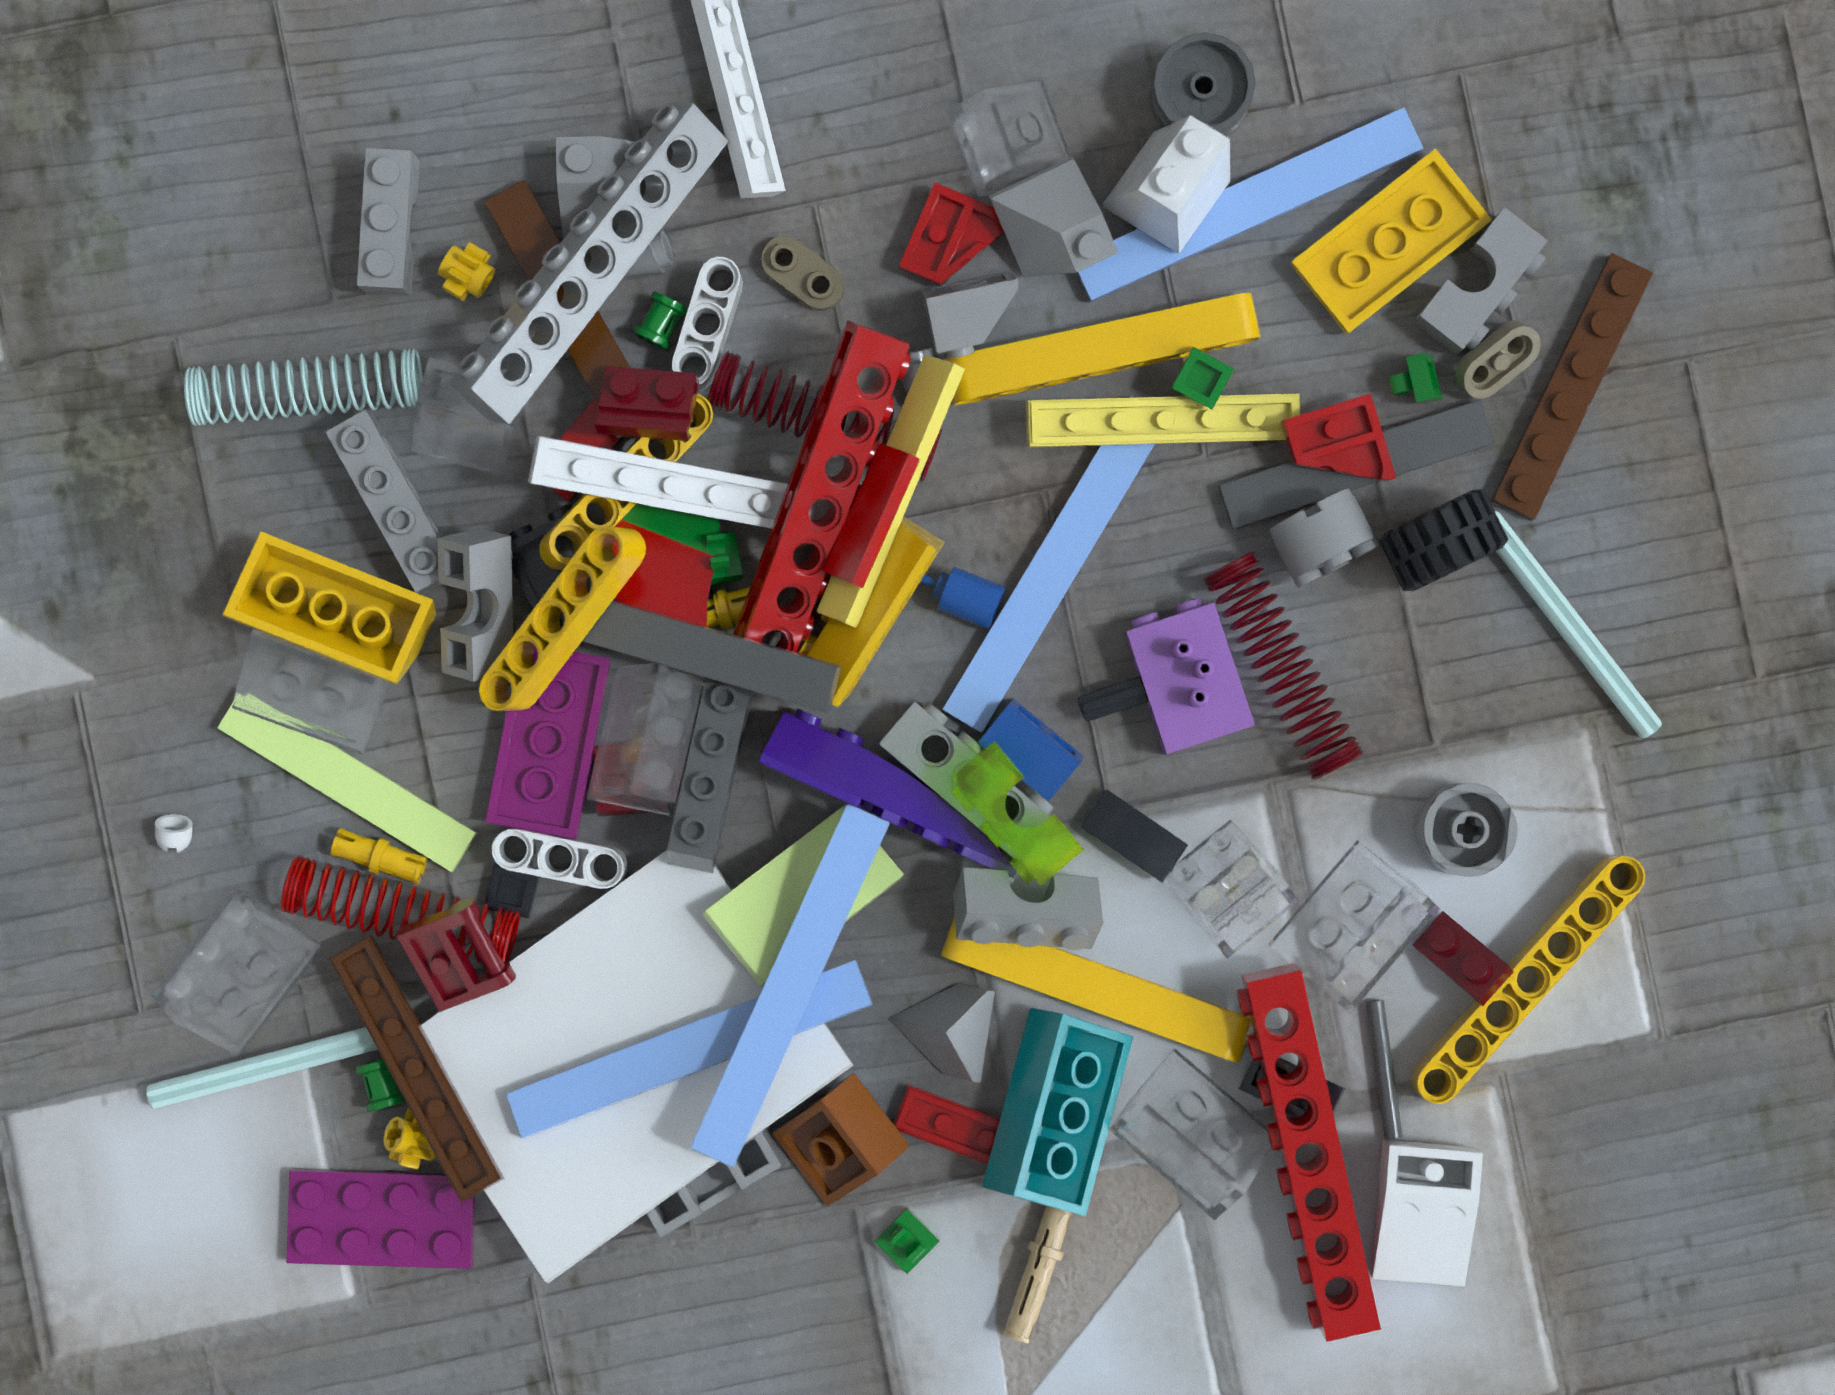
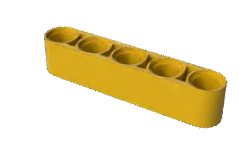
[539,394,713,570]
[479,526,646,711]

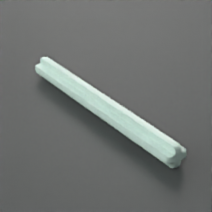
[1495,511,1662,738]
[146,1027,378,1109]

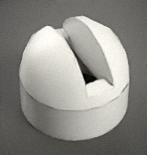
[155,814,193,853]

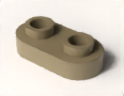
[761,236,844,311]
[1455,321,1541,399]

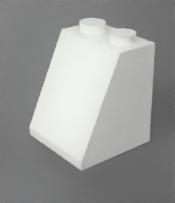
[1103,115,1230,254]

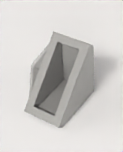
[888,984,995,1083]

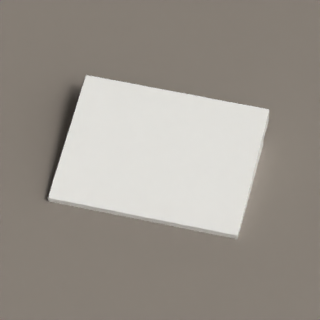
[421,850,853,1283]

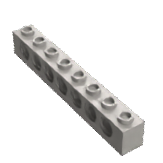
[450,103,729,425]

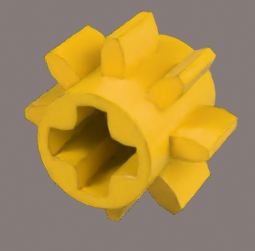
[438,242,495,302]
[383,1108,436,1170]

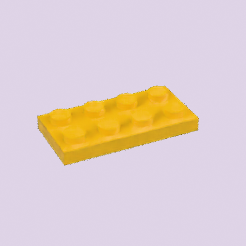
[1290,148,1492,335]

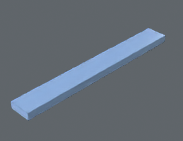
[1077,107,1423,303]
[942,396,1155,733]
[690,803,890,1168]
[506,960,873,1138]

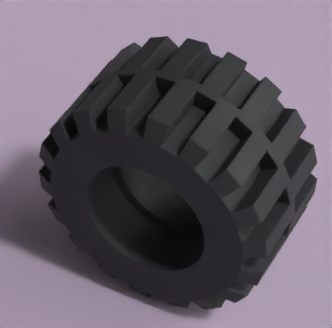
[1379,489,1509,591]

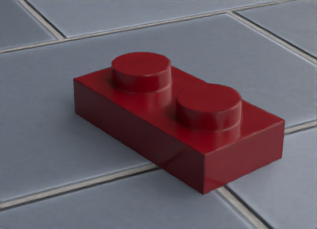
[1412,911,1514,1006]

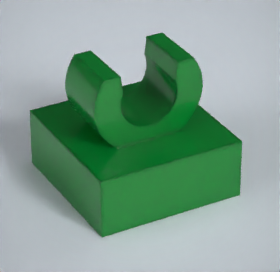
[1171,347,1234,410]
[1389,353,1443,404]
[705,532,743,585]
[874,1207,940,1274]

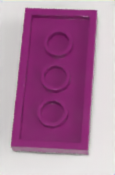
[485,647,612,839]
[286,1169,476,1269]

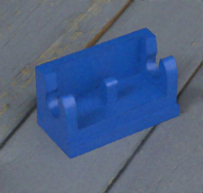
[977,698,1084,802]

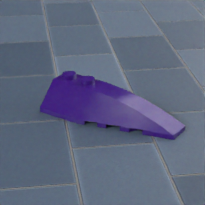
[759,708,1017,879]

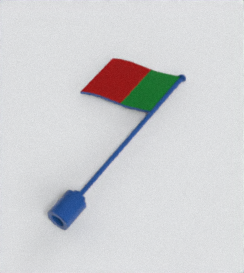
[613,449,1005,630]

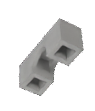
[357,148,420,297]
[1413,207,1548,355]
[437,528,513,682]
[953,867,1103,950]
[647,1128,785,1238]

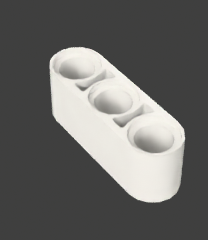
[672,257,743,391]
[492,828,628,889]

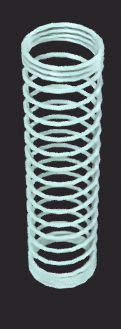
[184,348,424,426]

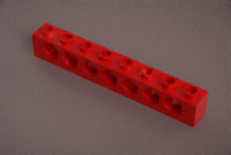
[733,320,911,653]
[1236,963,1381,1342]

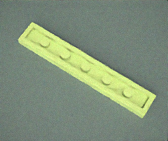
[217,689,477,872]

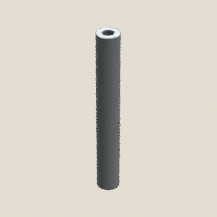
[1366,1000,1403,1140]

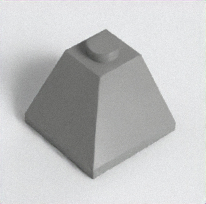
[556,136,646,238]
[989,156,1118,277]
[921,271,1019,358]

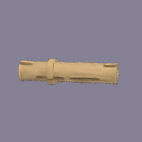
[1002,1205,1074,1344]

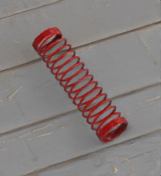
[280,855,520,963]

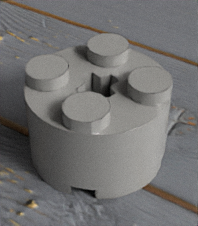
[1269,488,1380,589]
[1416,783,1517,877]

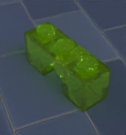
[950,741,1084,885]

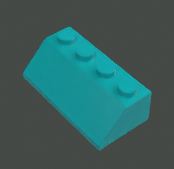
[982,1008,1133,1216]

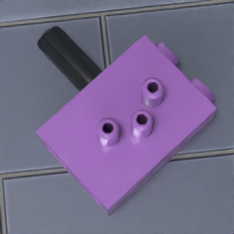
[1078,598,1255,755]

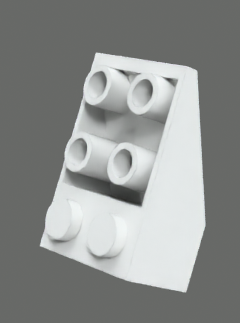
[1371,1140,1483,1287]

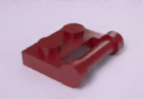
[397,898,516,1012]

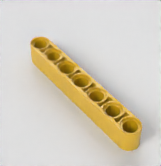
[944,293,1261,406]
[1411,855,1646,1104]
[941,916,1253,1063]

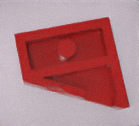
[898,182,1004,286]
[1280,393,1396,481]

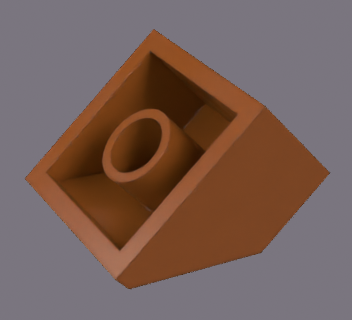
[772,1073,910,1207]

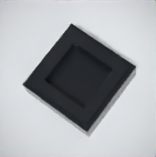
[484,863,540,919]

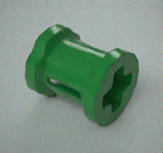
[632,291,688,351]
[355,1058,406,1112]

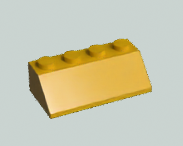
[799,516,945,708]
[223,531,437,685]

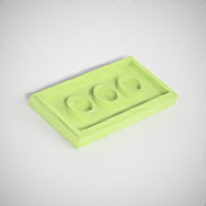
[703,804,904,987]

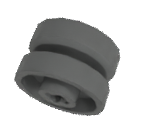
[1149,32,1256,137]

